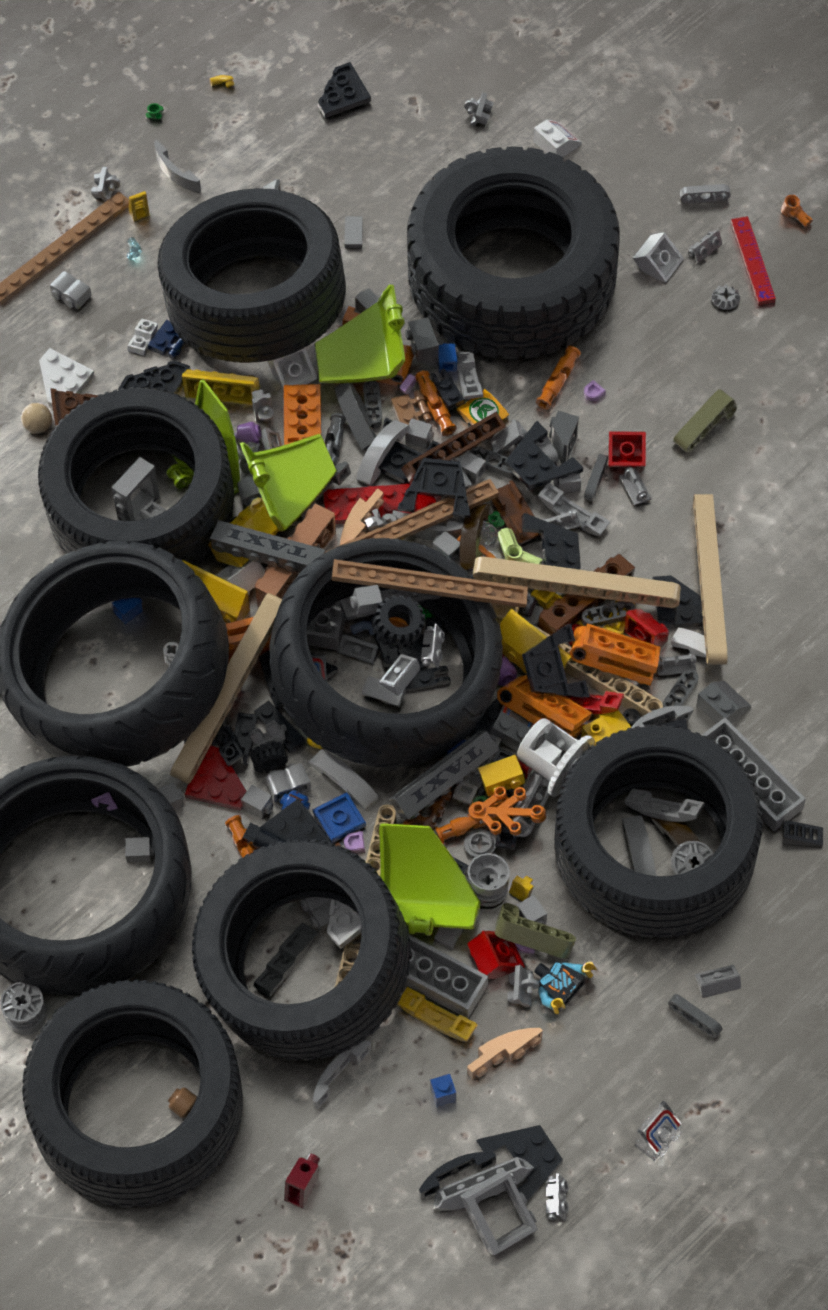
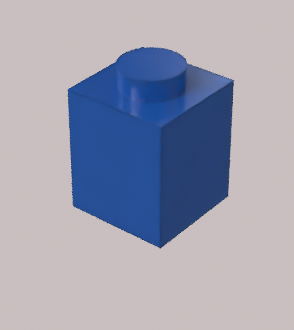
[438,343,457,373]
[112,598,143,624]
[430,1074,456,1107]

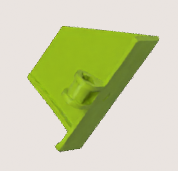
[314,284,405,383]
[166,379,240,495]
[240,434,337,531]
[379,823,480,935]

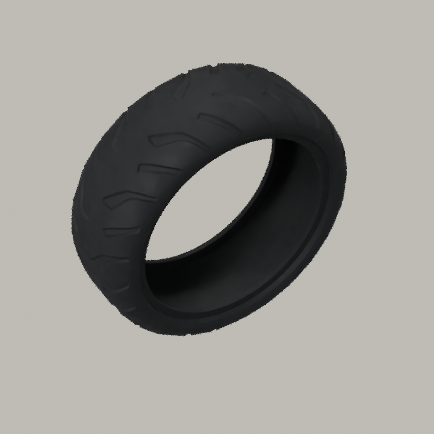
[270,538,503,767]
[0,541,229,767]
[0,756,192,995]

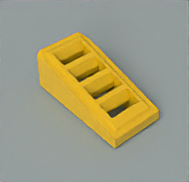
[129,191,150,221]

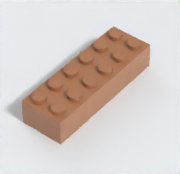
[255,503,336,607]

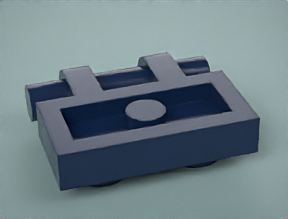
[148,319,185,359]

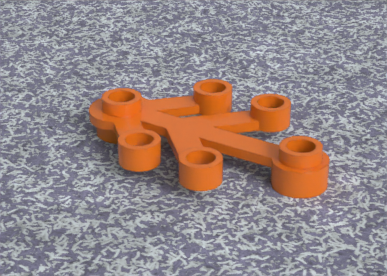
[469,786,546,835]

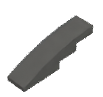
[334,383,376,450]
[253,922,319,997]

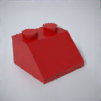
[608,431,646,467]
[624,608,669,647]
[467,931,525,979]

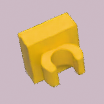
[509,875,534,901]

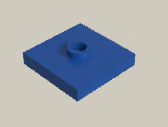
[312,792,366,843]

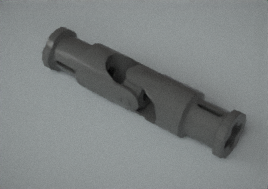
[325,413,346,466]

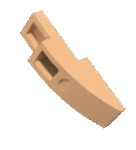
[340,489,384,545]
[467,1028,543,1080]

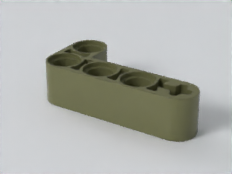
[673,389,737,453]
[495,903,576,959]

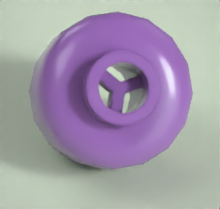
[234,422,262,444]
[497,657,517,686]

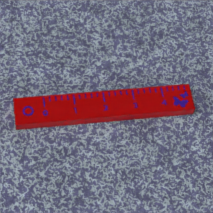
[731,216,776,305]

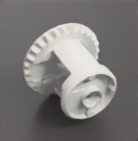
[517,718,595,797]

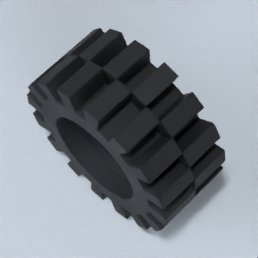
[250,741,288,773]

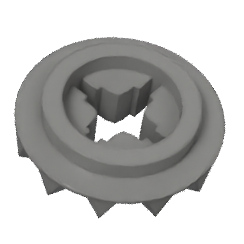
[712,284,740,310]
[464,829,496,857]

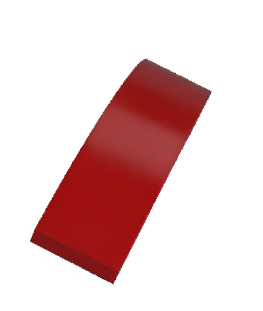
[565,691,624,714]

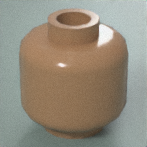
[168,1087,197,1119]

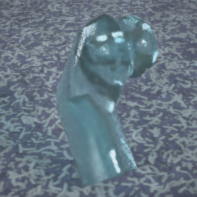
[126,237,142,261]

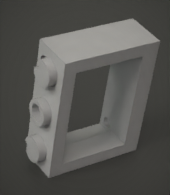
[111,457,160,521]
[459,1170,538,1256]

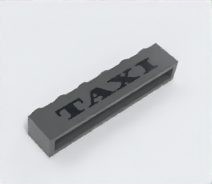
[210,520,326,573]
[389,730,499,820]

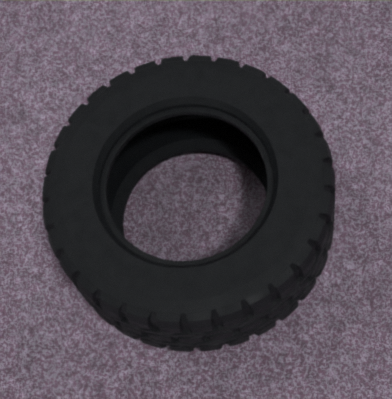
[407,146,620,359]

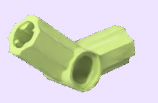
[496,528,543,564]

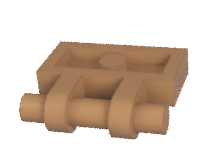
[391,390,432,425]

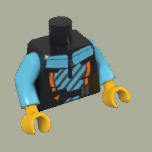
[534,962,597,1014]

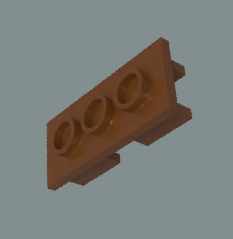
[490,480,541,545]

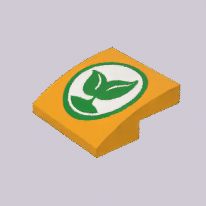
[456,389,509,425]

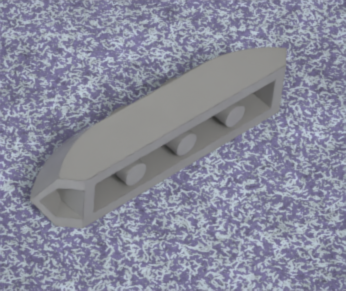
[512,771,550,837]
[433,1157,534,1211]

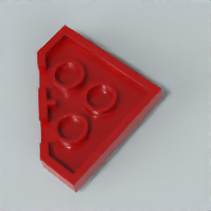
[184,746,247,811]

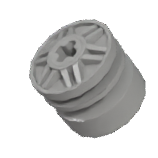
[671,841,713,875]
[467,853,510,907]
[0,982,48,1035]

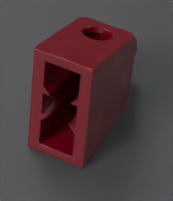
[284,1154,320,1209]

